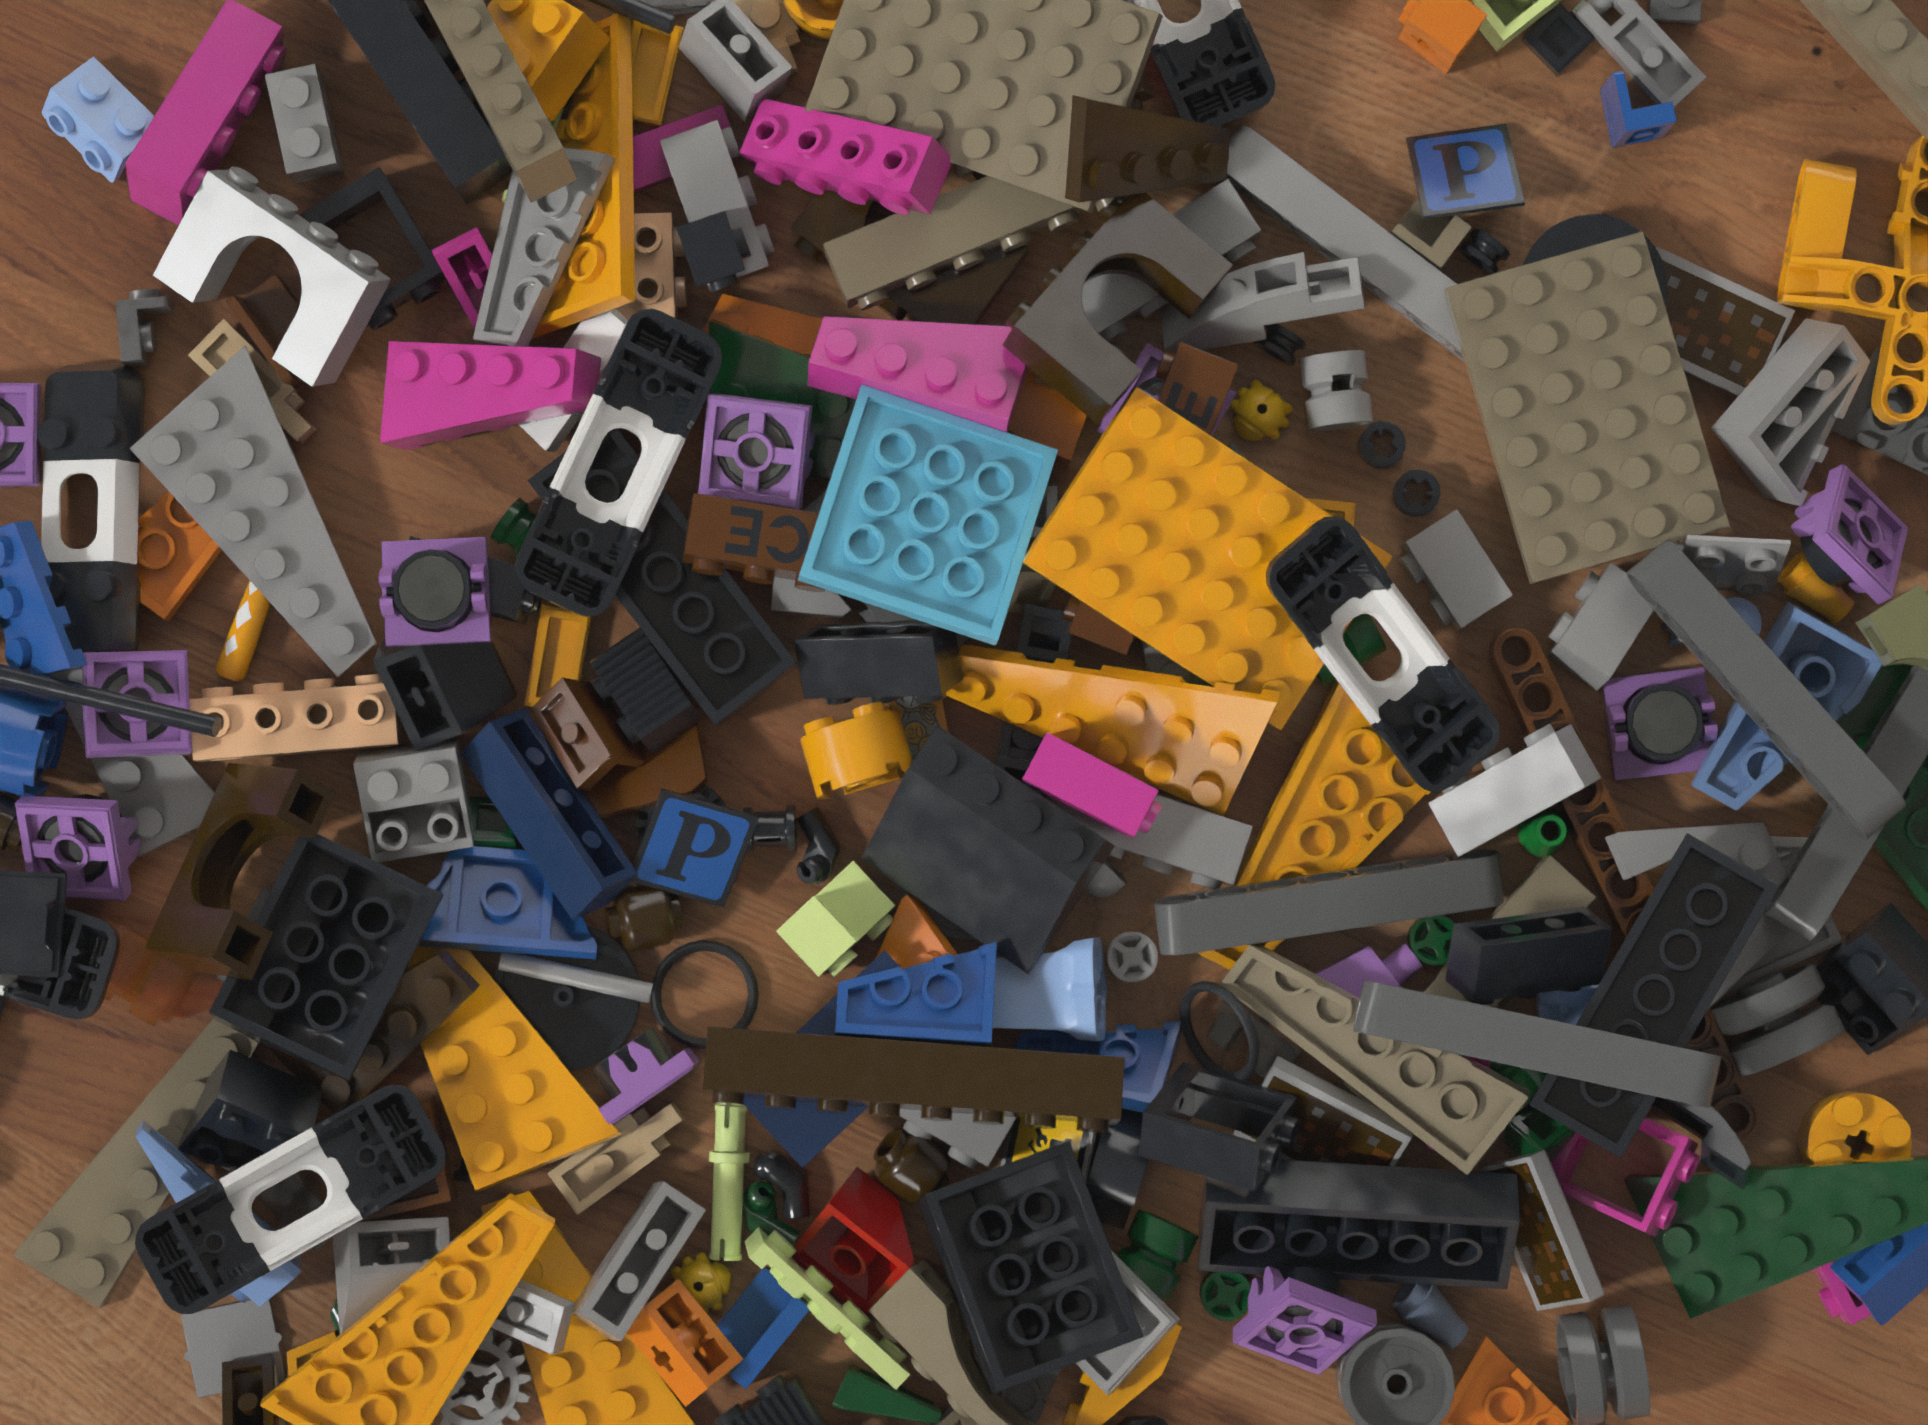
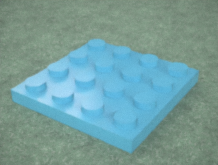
[797,384,1058,645]

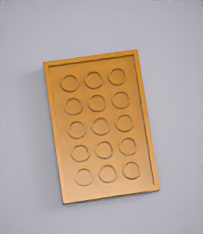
[1022,387,1393,730]

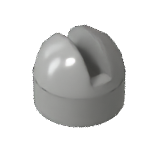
[1086,858,1127,898]

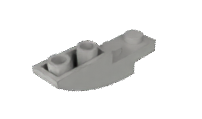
[1161,252,1365,352]

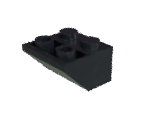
[373,607,517,751]
[1815,903,1928,1055]
[177,1050,323,1188]

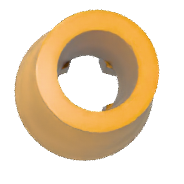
[1777,551,1855,624]

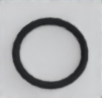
[651,940,759,1049]
[1180,981,1260,1080]

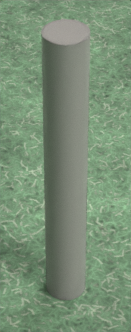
[498,952,653,1003]

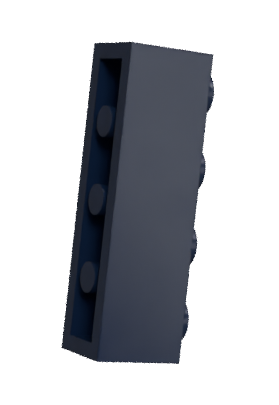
[461,708,638,920]

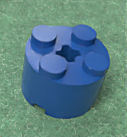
[0,686,67,796]

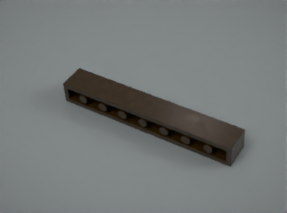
[702,1027,1125,1133]

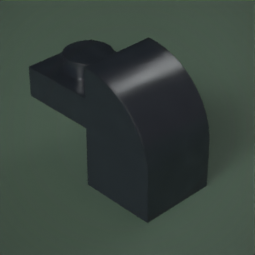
[1086,1109,1149,1230]

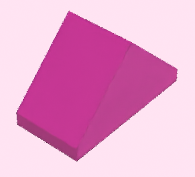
[431,227,493,329]

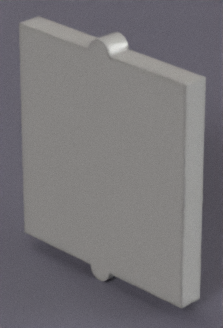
[181,1298,287,1398]

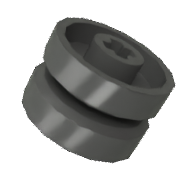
[1710,963,1845,1076]
[1555,1304,1650,1425]
[1335,1322,1455,1425]

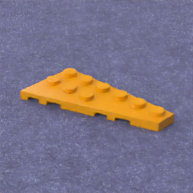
[531,13,635,340]
[946,644,1281,816]
[1198,680,1431,970]
[407,946,622,1192]
[481,1190,696,1425]
[260,1193,555,1425]

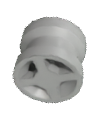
[1106,931,1158,982]

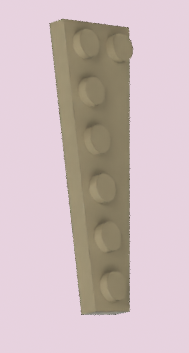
[1219,943,1531,1175]
[13,1018,261,1308]

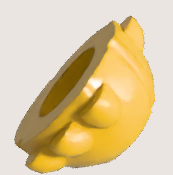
[1229,379,1293,441]
[670,1252,732,1314]

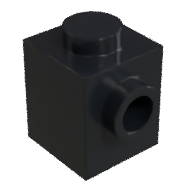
[676,210,751,292]

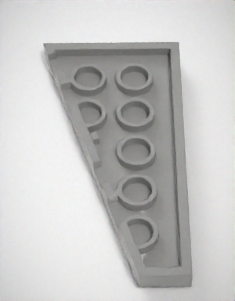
[130,346,377,677]

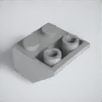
[353,736,474,863]
[333,1217,450,1334]

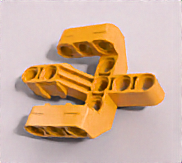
[1777,135,1928,425]

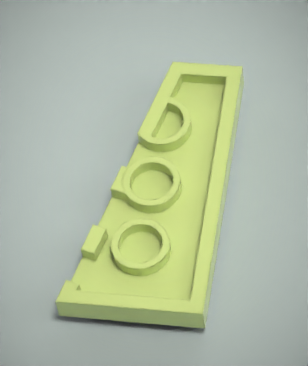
[744,1227,910,1389]

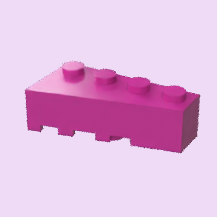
[125,0,287,226]
[808,316,1029,433]
[380,341,601,450]

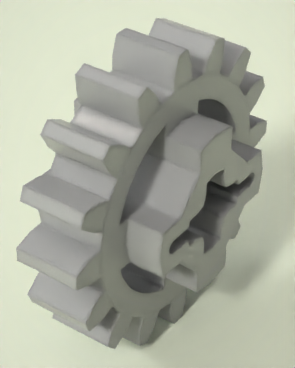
[439,1328,533,1425]

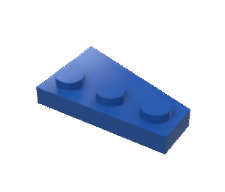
[835,942,997,1047]
[1015,1021,1182,1113]

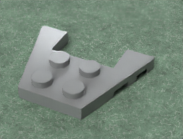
[1605,822,1791,1009]

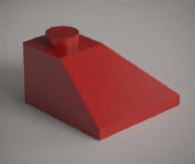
[791,1166,915,1317]

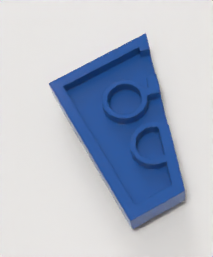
[0,520,88,675]

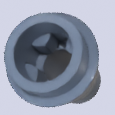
[1392,1283,1469,1349]

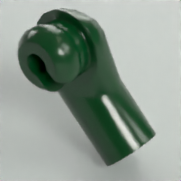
[743,1181,800,1245]

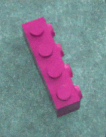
[739,98,952,215]

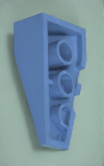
[1691,601,1882,811]
[135,1120,302,1307]

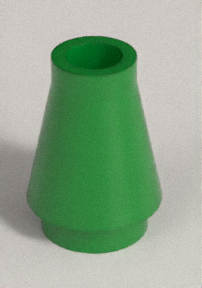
[1518,807,1569,857]

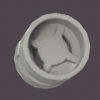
[1299,350,1374,432]

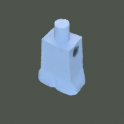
[992,937,1108,1041]

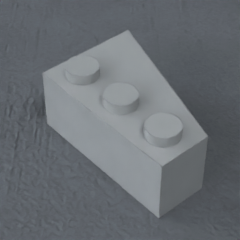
[1711,318,1870,507]

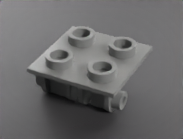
[1675,535,1791,595]

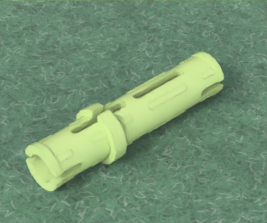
[709,1104,750,1261]

